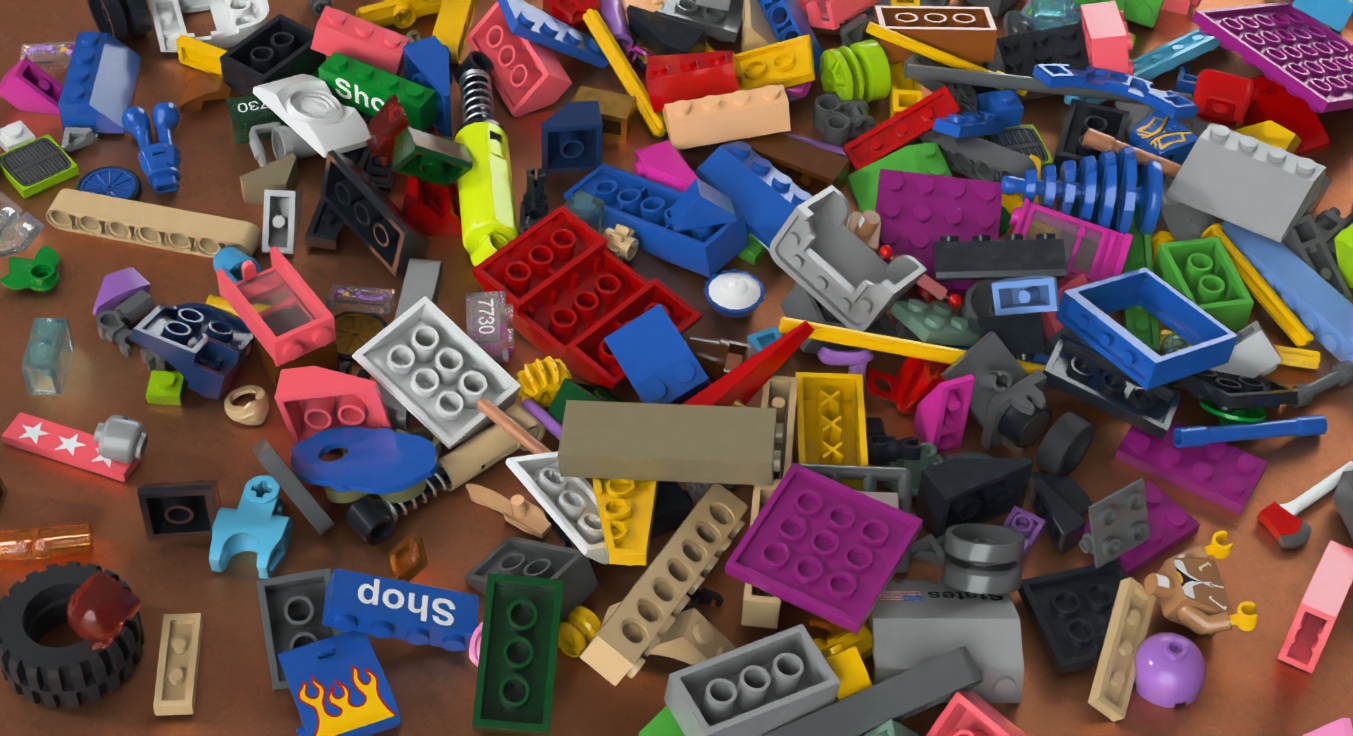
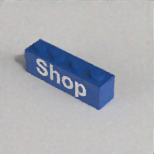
[322,568,479,652]

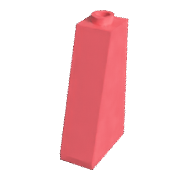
[1277,540,1353,674]

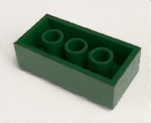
[472,573,564,736]

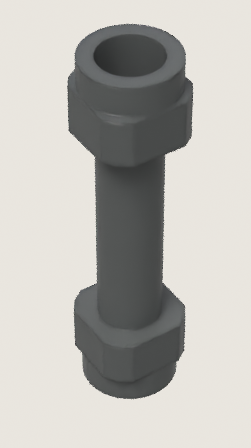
[1290,361,1353,408]

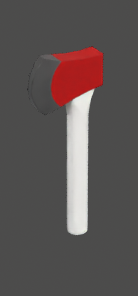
[1257,461,1353,549]

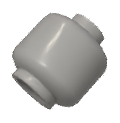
[93,414,149,464]

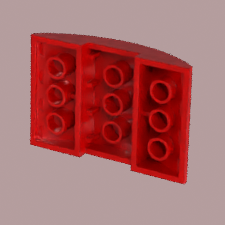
[472,205,702,389]

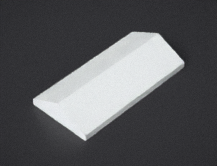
[505,451,609,565]

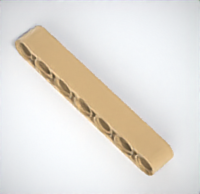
[46,189,262,258]

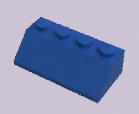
[58,31,142,133]
[694,141,812,248]

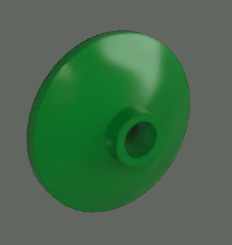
[1199,399,1267,425]

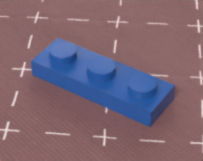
[933,110,1005,138]

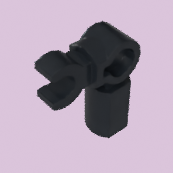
[865,417,921,465]

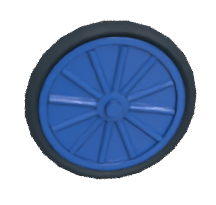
[75,166,142,201]

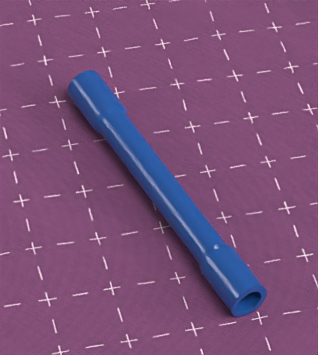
[1172,415,1328,448]

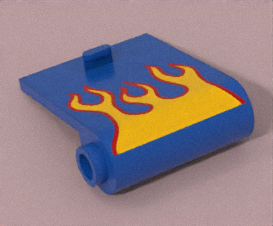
[277,631,401,736]

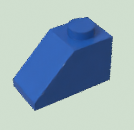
[976,89,1024,128]

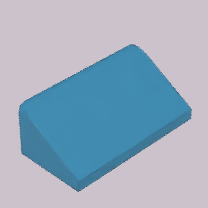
[1292,0,1353,32]

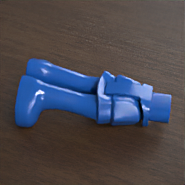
[122,102,181,194]

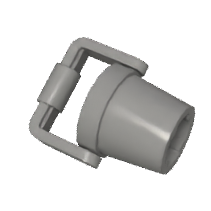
[249,122,317,167]

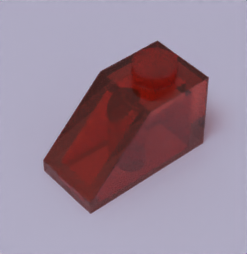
[365,94,410,166]

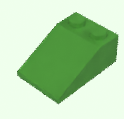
[847,142,953,213]

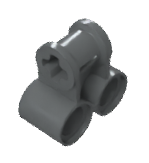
[813,93,877,147]

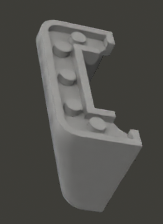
[770,185,927,331]

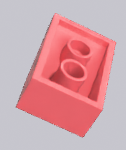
[274,366,394,446]

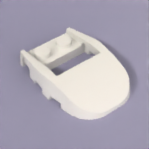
[148,0,269,52]

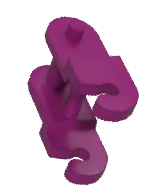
[624,42,653,80]

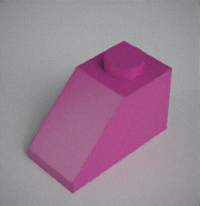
[0,57,63,116]

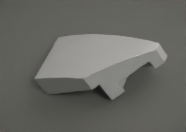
[61,127,101,153]

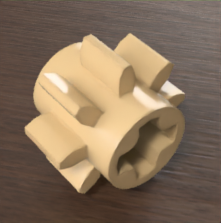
[602,224,639,262]

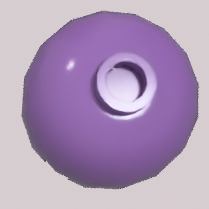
[1134,632,1206,708]

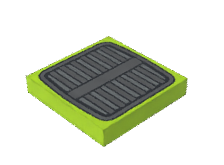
[977,124,1053,171]
[0,134,80,199]

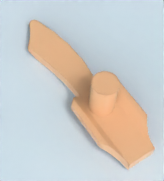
[465,483,552,539]

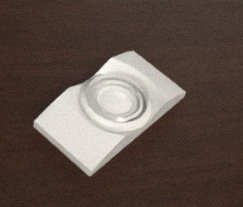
[253,74,374,159]

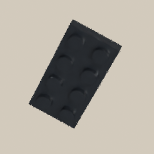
[1042,333,1183,440]

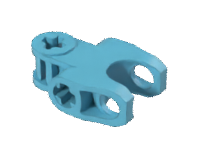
[209,475,293,579]

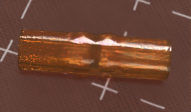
[0,523,94,562]

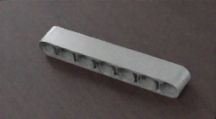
[378,258,443,432]

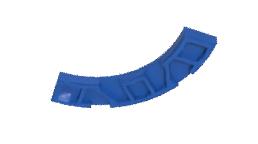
[1032,64,1199,119]

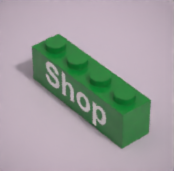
[318,52,437,131]

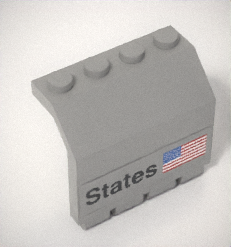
[868,580,1024,703]

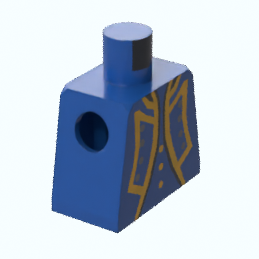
[1128,110,1199,166]

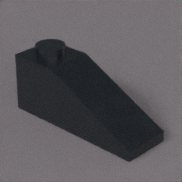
[627,4,706,56]

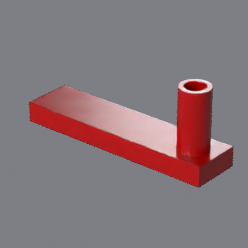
[842,86,961,171]

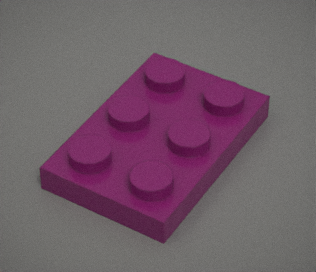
[1083,481,1200,578]

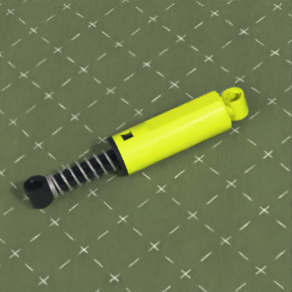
[454,51,519,267]

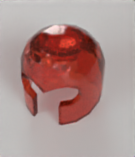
[66,572,141,651]

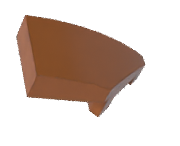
[178,74,231,113]

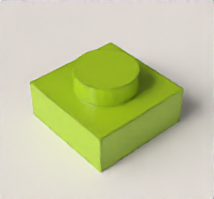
[146,370,187,405]

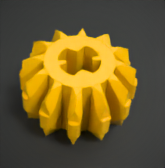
[516,356,573,409]

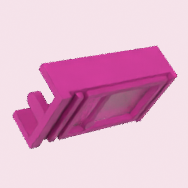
[1003,198,1133,284]

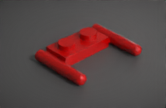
[877,245,962,308]

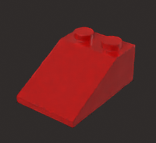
[1243,75,1330,156]

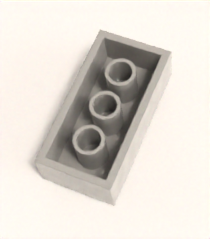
[664,624,841,736]

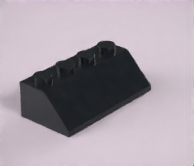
[320,150,430,277]
[933,233,1067,282]

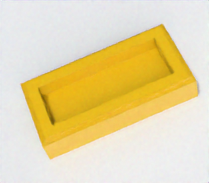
[176,35,227,78]

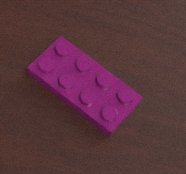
[1115,420,1268,515]

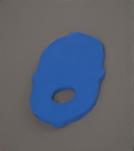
[291,426,438,494]

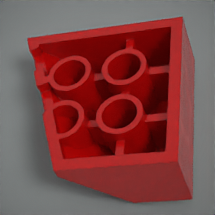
[645,50,741,113]

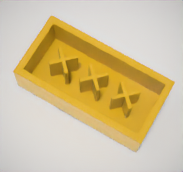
[794,372,868,491]

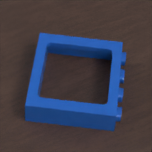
[1055,267,1238,390]

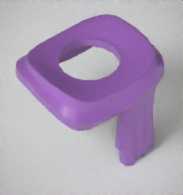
[817,346,874,402]

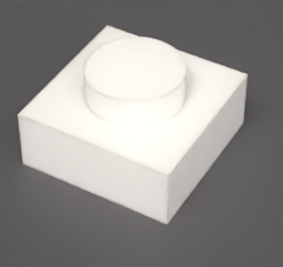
[0,120,36,152]

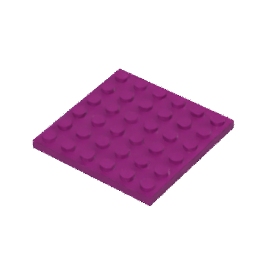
[1191,1,1353,113]

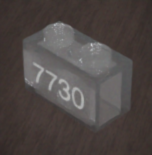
[466,291,515,363]

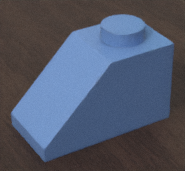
[991,275,1060,316]

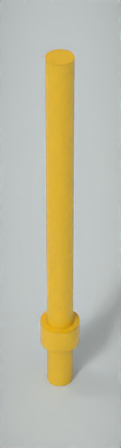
[866,22,1027,97]

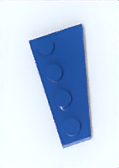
[497,0,609,69]

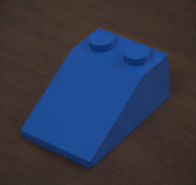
[403,35,452,138]
[604,304,711,404]

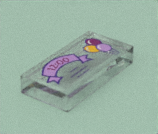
[20,41,76,69]
[326,284,396,315]

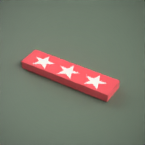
[1,412,143,482]

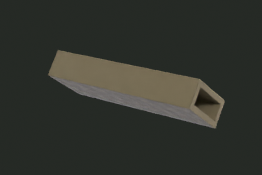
[558,400,783,486]

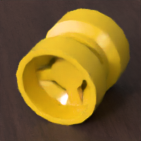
[558,606,601,658]

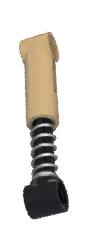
[345,404,546,546]

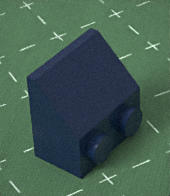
[541,100,602,174]

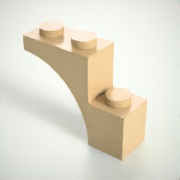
[598,602,737,665]

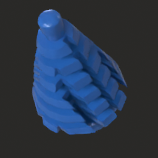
[1001,146,1163,235]

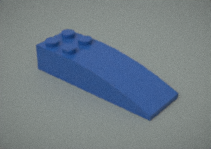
[563,163,749,278]

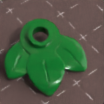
[0,246,60,291]

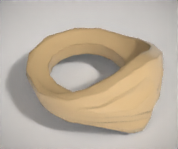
[224,385,270,425]

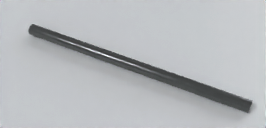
[904,63,1192,103]

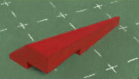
[402,125,462,236]
[681,321,815,406]

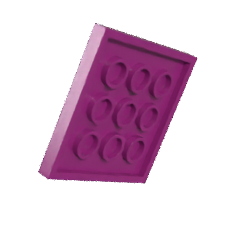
[875,169,1002,295]
[725,463,923,634]

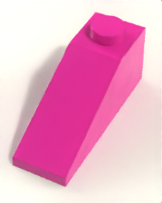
[633,140,699,192]
[913,374,975,453]

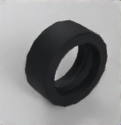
[1035,412,1095,477]

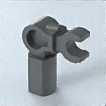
[96,289,155,357]

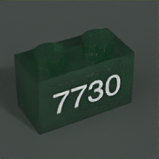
[226,94,288,144]

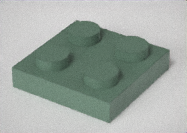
[891,299,981,347]

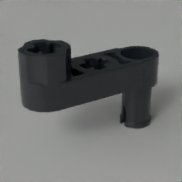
[519,168,549,235]

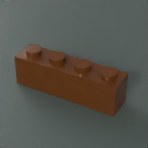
[726,133,850,196]

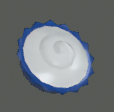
[703,268,766,318]

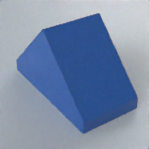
[670,178,736,232]

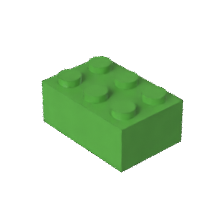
[1153,237,1254,331]

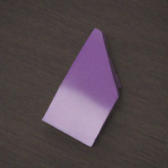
[93,267,151,316]

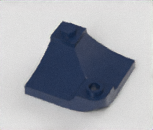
[131,303,254,400]

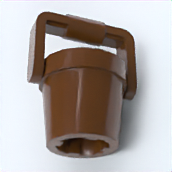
[687,336,753,380]

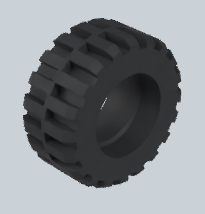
[0,562,145,708]

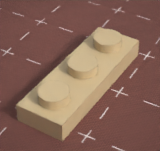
[153,613,203,716]

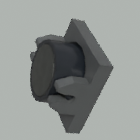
[980,370,1053,455]

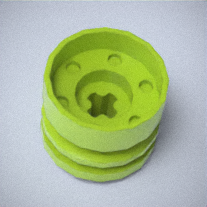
[819,39,891,102]

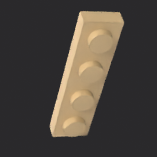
[1088,577,1156,722]

